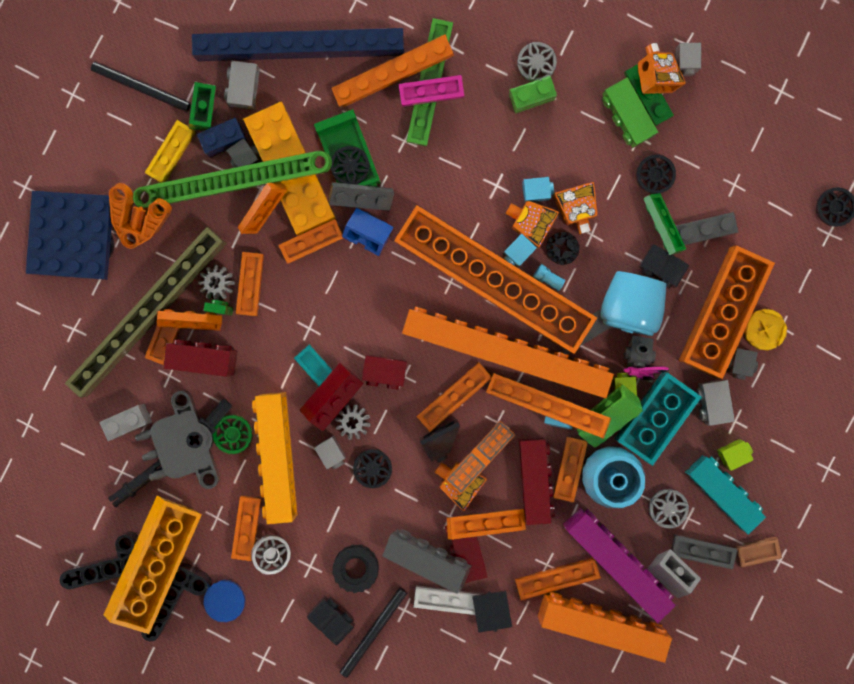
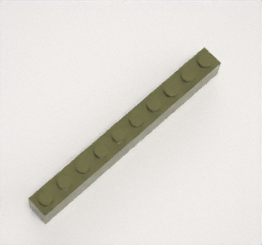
[65,227,227,398]

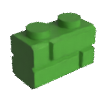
[509,76,557,114]

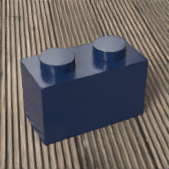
[197,118,248,158]

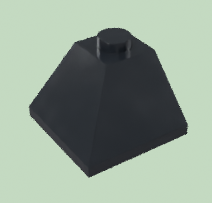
[420,419,460,463]

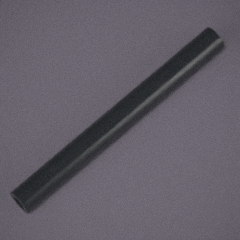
[91,61,191,112]
[339,587,408,678]

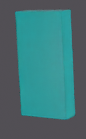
[294,344,333,386]

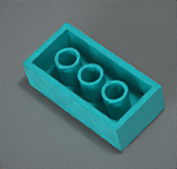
[614,372,702,466]

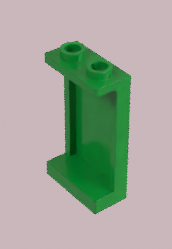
[314,109,381,187]

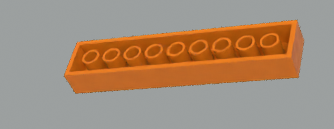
[394,205,597,354]
[402,306,614,398]

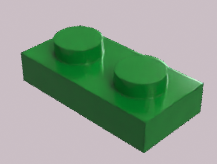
[203,299,233,316]

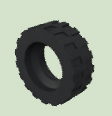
[332,544,379,593]

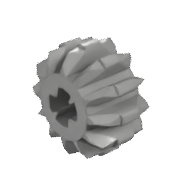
[198,265,235,300]
[335,404,371,440]

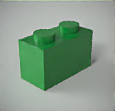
[189,82,216,131]

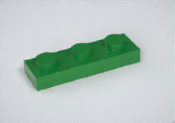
[624,64,674,126]
[643,193,686,255]

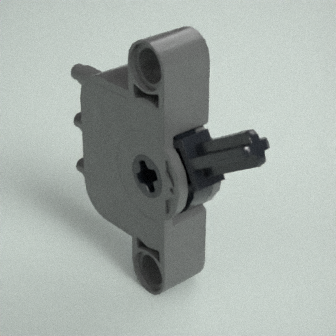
[135,391,232,489]

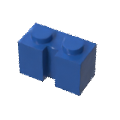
[342,208,394,256]

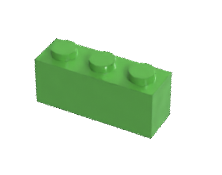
[602,77,658,148]
[577,384,643,448]

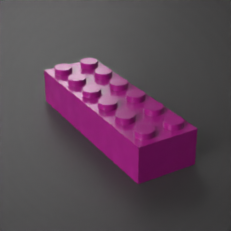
[563,507,676,623]

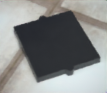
[472,590,512,633]

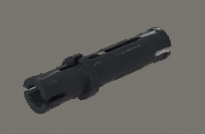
[108,459,162,508]

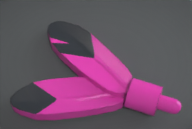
[624,367,669,381]

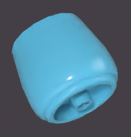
[600,271,666,336]
[582,446,645,508]

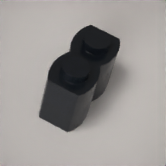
[638,244,690,289]
[307,596,355,646]

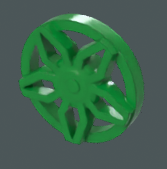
[213,415,253,454]

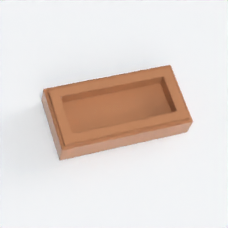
[735,537,782,567]

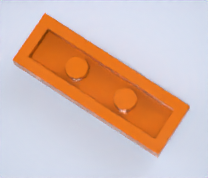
[237,183,287,234]
[279,219,343,264]
[236,252,264,316]
[157,309,222,331]
[553,436,588,502]
[231,495,262,561]

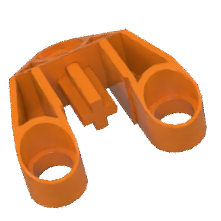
[109,183,172,249]

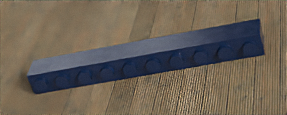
[192,28,404,61]

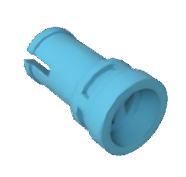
[533,263,565,291]

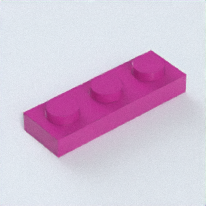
[399,75,464,107]

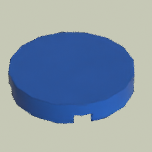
[203,580,246,622]

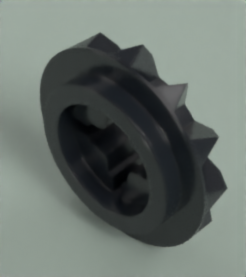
[546,232,580,265]

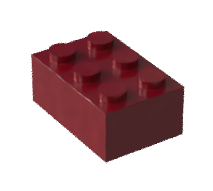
[163,339,238,377]

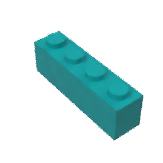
[685,455,766,535]

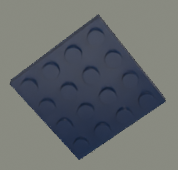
[26,191,112,280]

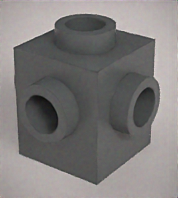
[624,336,656,368]

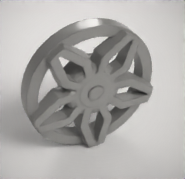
[517,42,557,82]
[649,489,689,528]
[251,535,291,574]

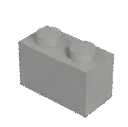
[224,61,260,110]
[696,379,735,426]
[99,404,152,441]
[647,549,701,598]

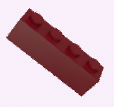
[519,438,555,525]

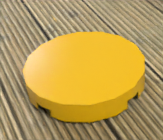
[744,309,787,350]

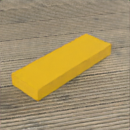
[145,120,196,183]

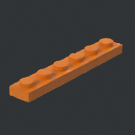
[331,35,454,108]
[486,373,611,439]

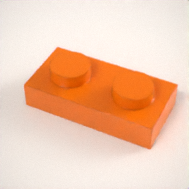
[144,326,180,365]

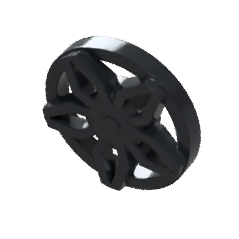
[330,146,370,185]
[636,155,676,194]
[816,187,854,227]
[353,449,392,488]

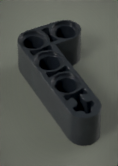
[59,531,138,589]
[141,563,212,642]

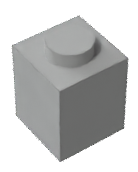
[675,43,701,76]
[314,435,347,470]

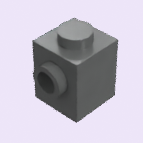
[227,138,261,168]
[727,348,758,380]

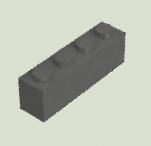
[382,529,472,594]

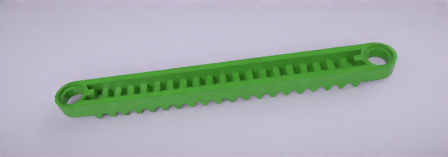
[133,151,332,208]

